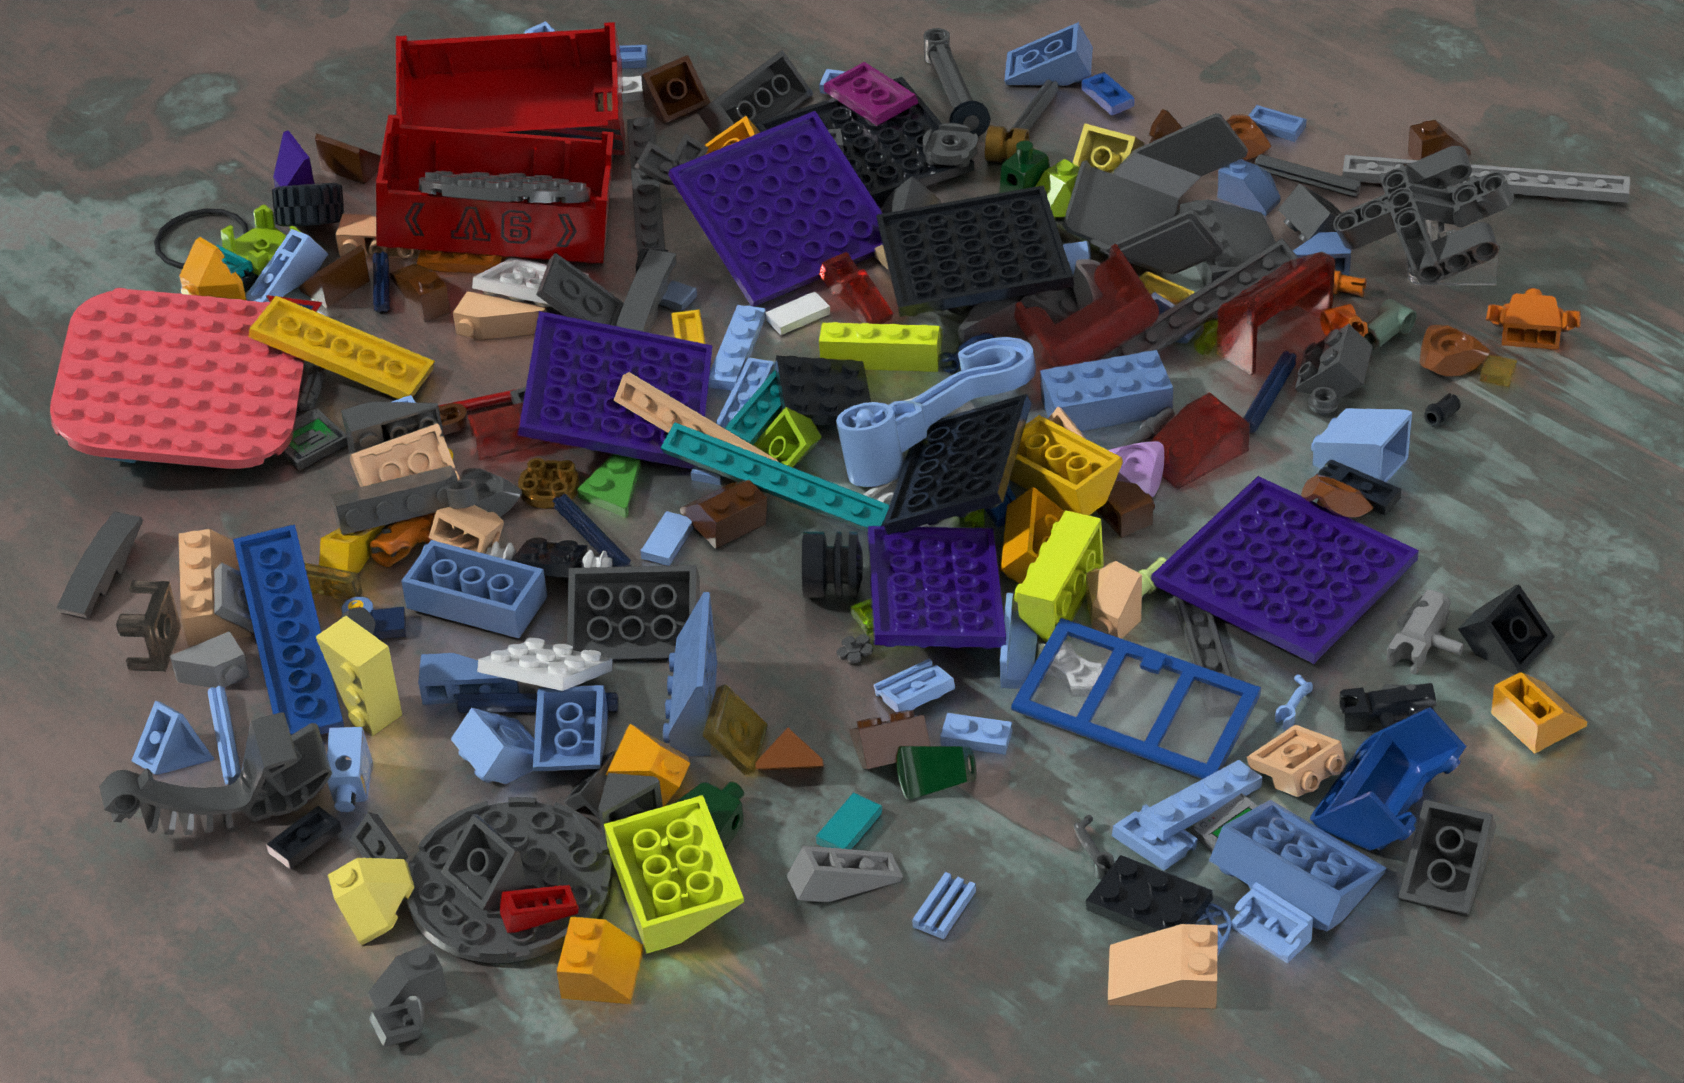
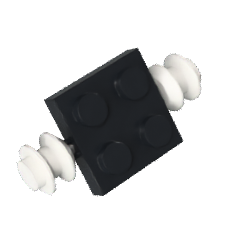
[486,537,612,578]

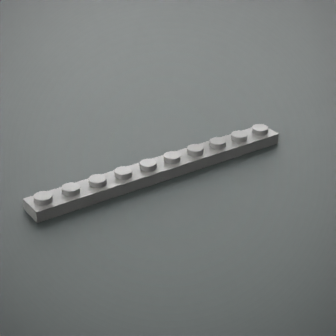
[1342,155,1630,203]

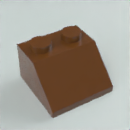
[680,480,767,549]

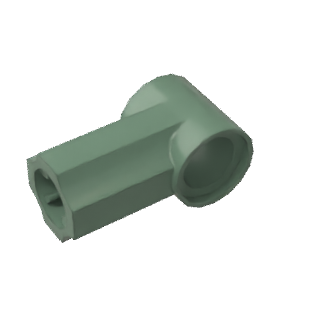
[1363,299,1417,350]

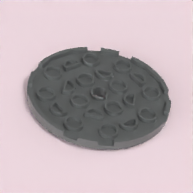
[419,171,591,203]
[407,797,613,963]

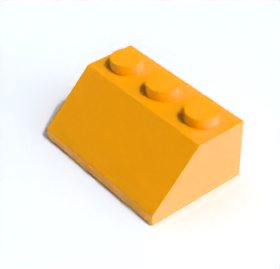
[1001,487,1065,584]

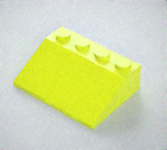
[604,795,744,954]

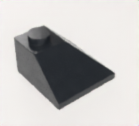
[1458,584,1555,675]

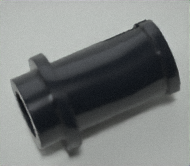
[1424,393,1461,426]

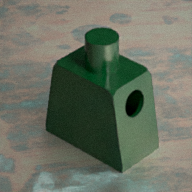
[999,141,1050,193]
[673,781,744,851]

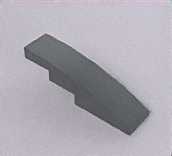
[616,249,677,333]
[57,511,143,619]

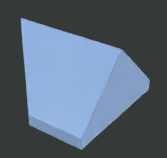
[131,701,215,775]

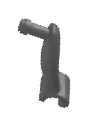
[1074,815,1114,879]

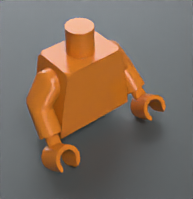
[1486,288,1581,350]

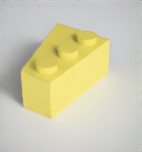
[315,616,402,736]

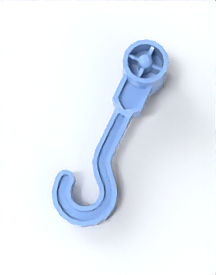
[836,337,1037,487]

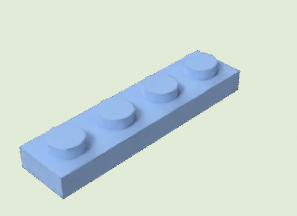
[708,305,766,391]
[1139,760,1263,841]

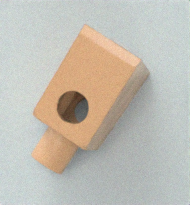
[429,505,504,554]

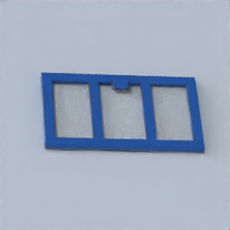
[1011,618,1261,779]

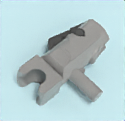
[1387,590,1464,675]

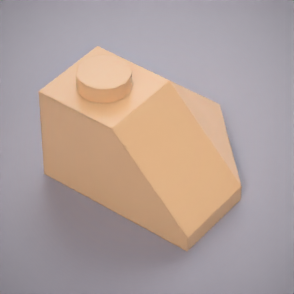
[1086,561,1142,639]

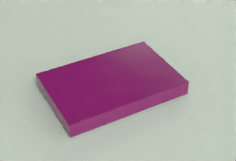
[824,62,918,126]

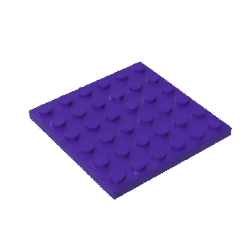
[668,111,883,307]
[518,311,713,469]
[1151,476,1419,664]

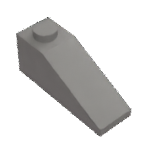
[787,846,903,902]

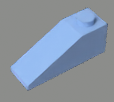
[246,229,328,302]

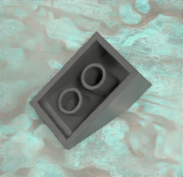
[1398,799,1496,915]

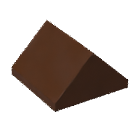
[641,55,711,124]
[315,133,381,184]
[298,245,370,308]

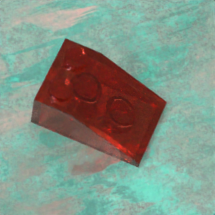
[1150,392,1250,489]

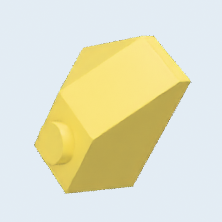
[328,858,414,946]

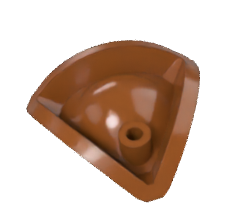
[1226,114,1272,160]
[1420,325,1490,377]
[1301,475,1373,517]

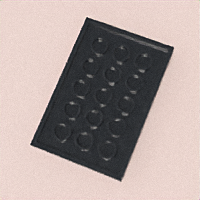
[883,394,1032,535]

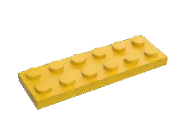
[249,296,435,399]

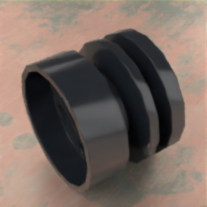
[802,532,863,598]

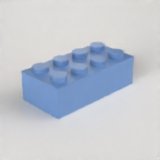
[1040,350,1173,431]
[401,540,548,638]

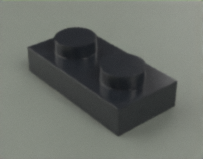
[266,806,342,870]

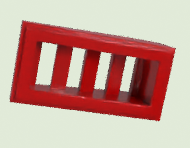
[500,885,579,933]

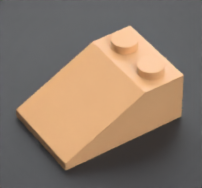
[1108,924,1218,1009]

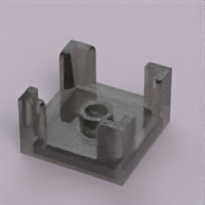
[116,580,181,672]

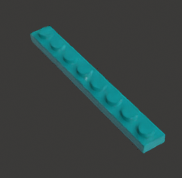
[661,422,889,532]

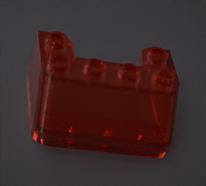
[1014,244,1159,367]
[1217,251,1335,375]

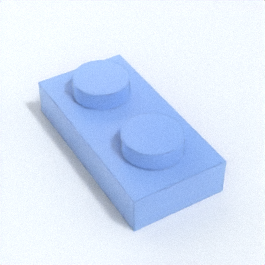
[940,713,1013,755]

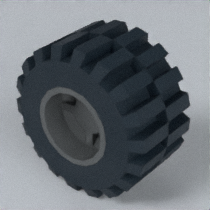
[272,183,344,227]

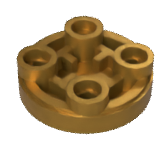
[518,458,580,509]

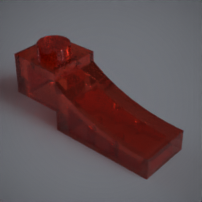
[819,252,894,324]

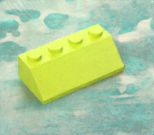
[819,322,943,372]
[1014,510,1104,643]

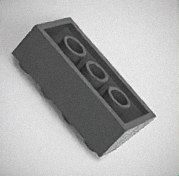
[697,50,814,136]

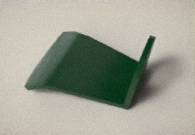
[897,746,977,800]

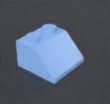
[451,708,535,784]

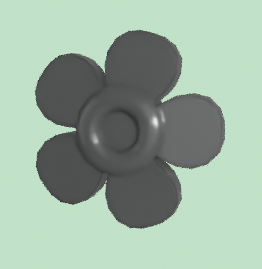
[836,634,873,664]

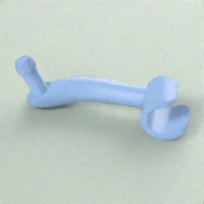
[1275,675,1313,731]

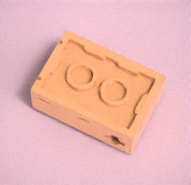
[350,423,460,487]

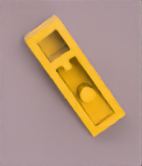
[318,525,385,582]

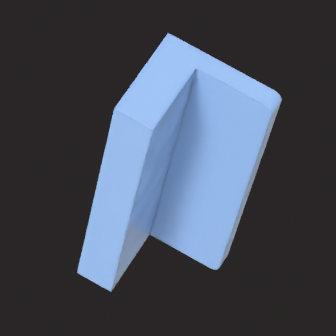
[1000,593,1038,689]

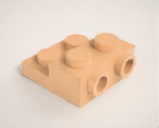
[1247,725,1347,797]

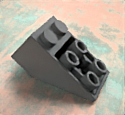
[341,402,444,456]

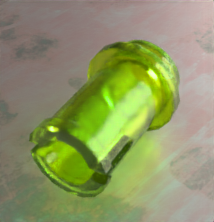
[1194,318,1226,355]

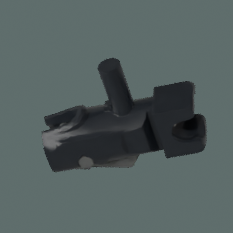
[1339,683,1436,731]

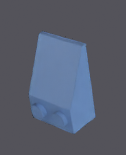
[1004,22,1093,86]
[533,685,608,771]

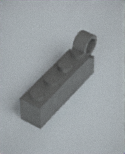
[330,465,480,535]

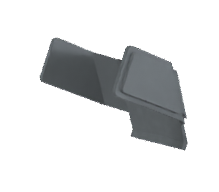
[1062,113,1248,275]

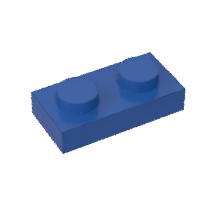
[1082,72,1134,116]

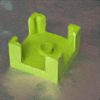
[220,204,301,277]

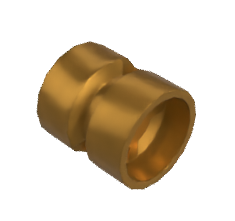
[985,125,1029,163]

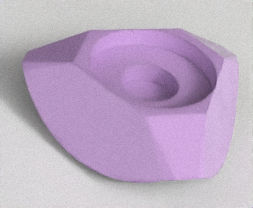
[1108,441,1164,498]

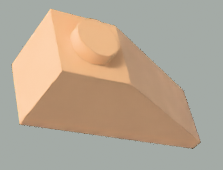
[453,291,547,340]

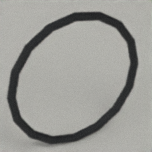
[154,208,249,269]

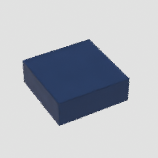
[372,607,406,639]

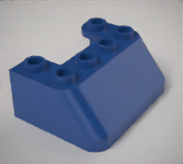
[1310,707,1467,851]

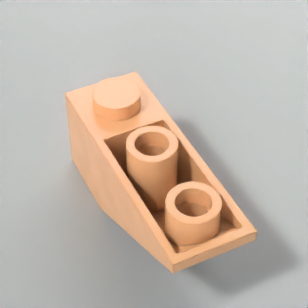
[336,214,421,259]

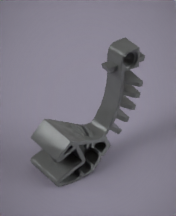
[99,712,332,835]

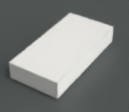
[765,291,830,335]

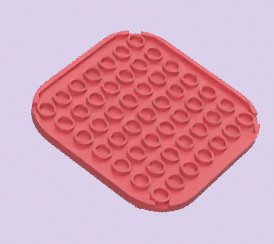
[50,288,305,469]

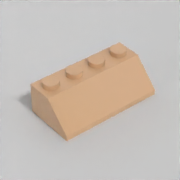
[179,529,251,646]

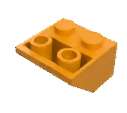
[1491,672,1588,754]

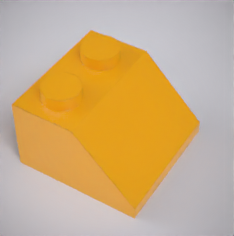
[556,917,644,1004]

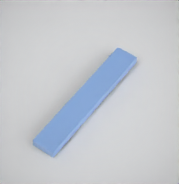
[691,357,775,485]

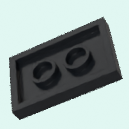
[1086,855,1213,934]

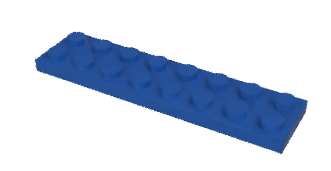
[233,524,344,735]

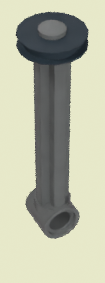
[923,28,991,137]

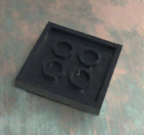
[774,355,871,426]

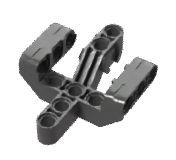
[1333,146,1514,285]

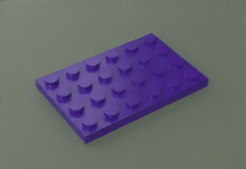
[867,526,1006,649]

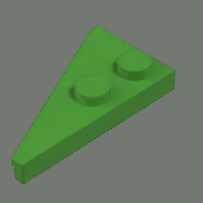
[577,454,641,518]

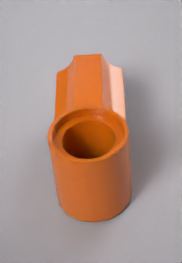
[1320,304,1368,337]

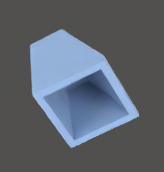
[1311,408,1412,482]

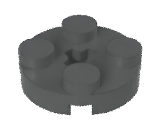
[923,123,978,168]

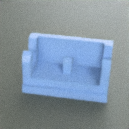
[1231,882,1313,964]

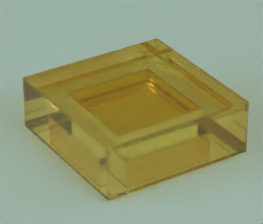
[1480,355,1517,387]

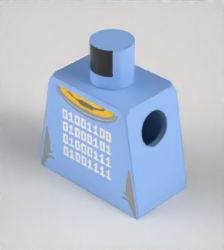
[327,727,373,812]

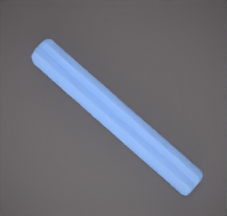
[208,685,241,785]

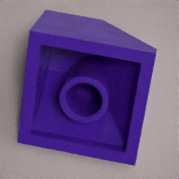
[272,130,315,190]

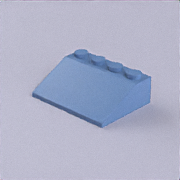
[663,592,717,756]
[1209,800,1387,932]

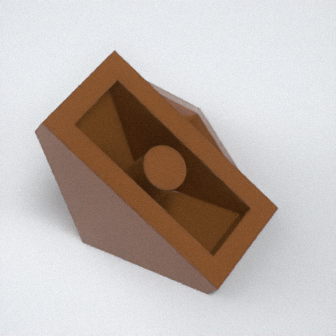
[755,727,824,771]

